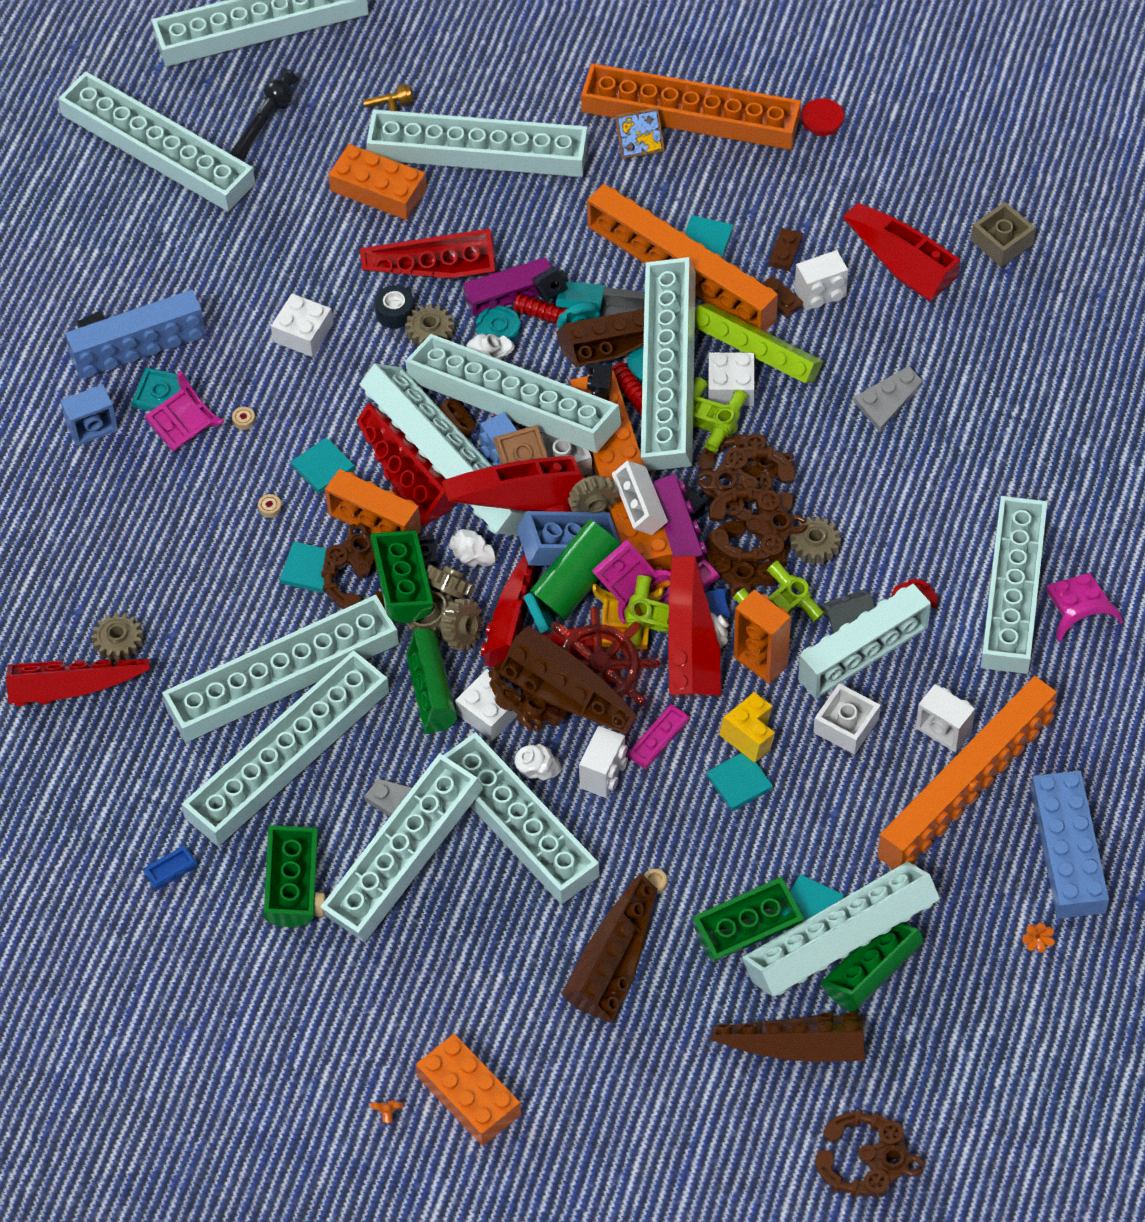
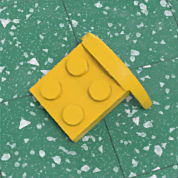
[592,584,663,650]

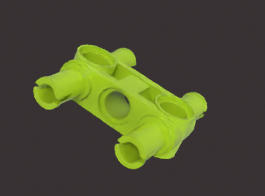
[693,377,748,452]
[733,560,825,642]
[624,575,669,647]

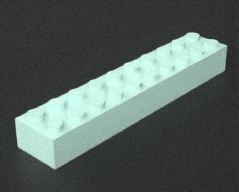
[152,0,368,67]
[58,71,255,212]
[366,110,588,177]
[641,257,696,471]
[405,334,621,453]
[360,363,526,536]
[162,595,399,743]
[182,650,389,847]

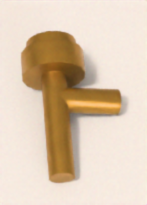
[363,84,414,111]

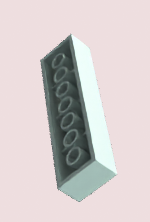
[981,496,1047,674]
[444,732,599,905]
[321,753,483,943]
[742,861,940,997]

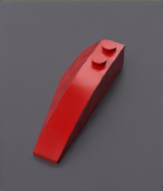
[360,228,496,279]
[356,403,456,527]
[481,554,538,667]
[668,556,722,698]
[6,659,150,706]

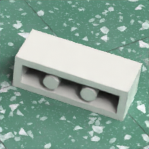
[612,460,668,535]

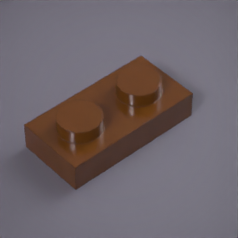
[769,228,803,272]
[762,275,803,319]

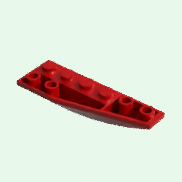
[843,203,961,302]
[442,455,581,511]

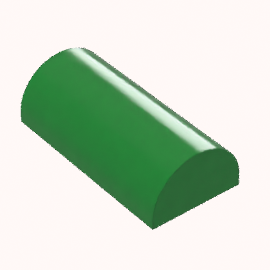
[530,519,621,621]
[370,530,433,623]
[406,629,457,735]
[264,825,317,927]
[693,877,804,963]
[821,923,923,1012]

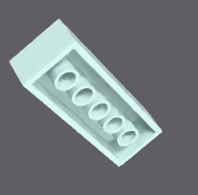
[798,584,931,699]

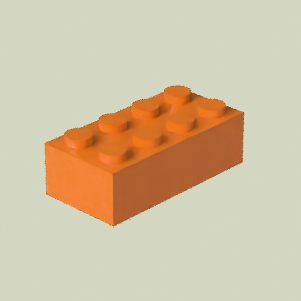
[328,144,427,220]
[325,469,421,535]
[734,590,791,684]
[415,1034,521,1146]

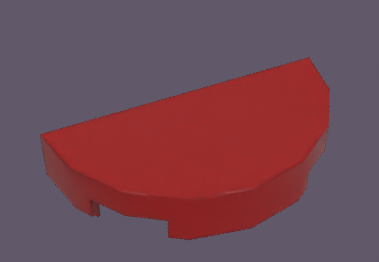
[891,579,938,609]

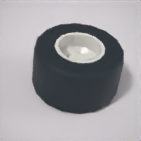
[374,285,415,328]

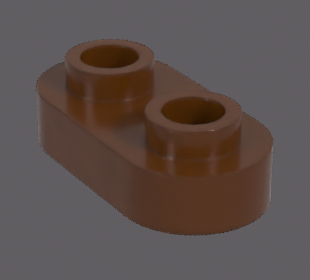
[440,399,475,437]

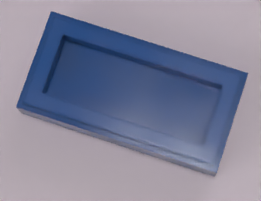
[143,845,198,891]

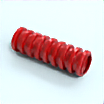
[514,293,569,325]
[612,362,642,417]

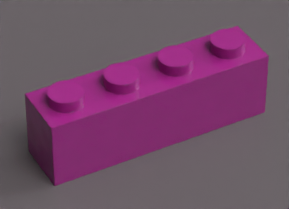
[463,257,556,316]
[652,474,708,563]

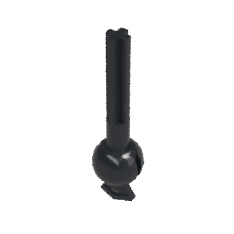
[229,67,300,160]

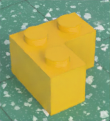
[719,692,775,763]

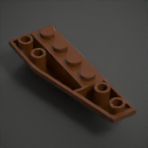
[556,308,644,367]
[498,626,636,734]
[561,874,657,1022]
[711,1012,865,1062]

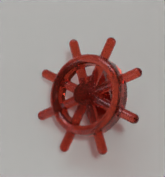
[551,606,660,706]

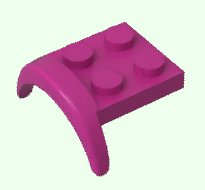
[145,371,224,452]
[592,540,671,624]
[1046,573,1123,641]

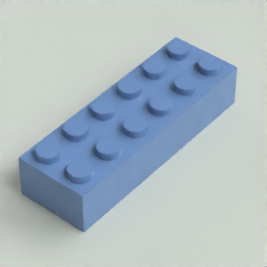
[65,289,206,379]
[1030,771,1109,919]

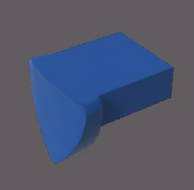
[705,589,730,618]

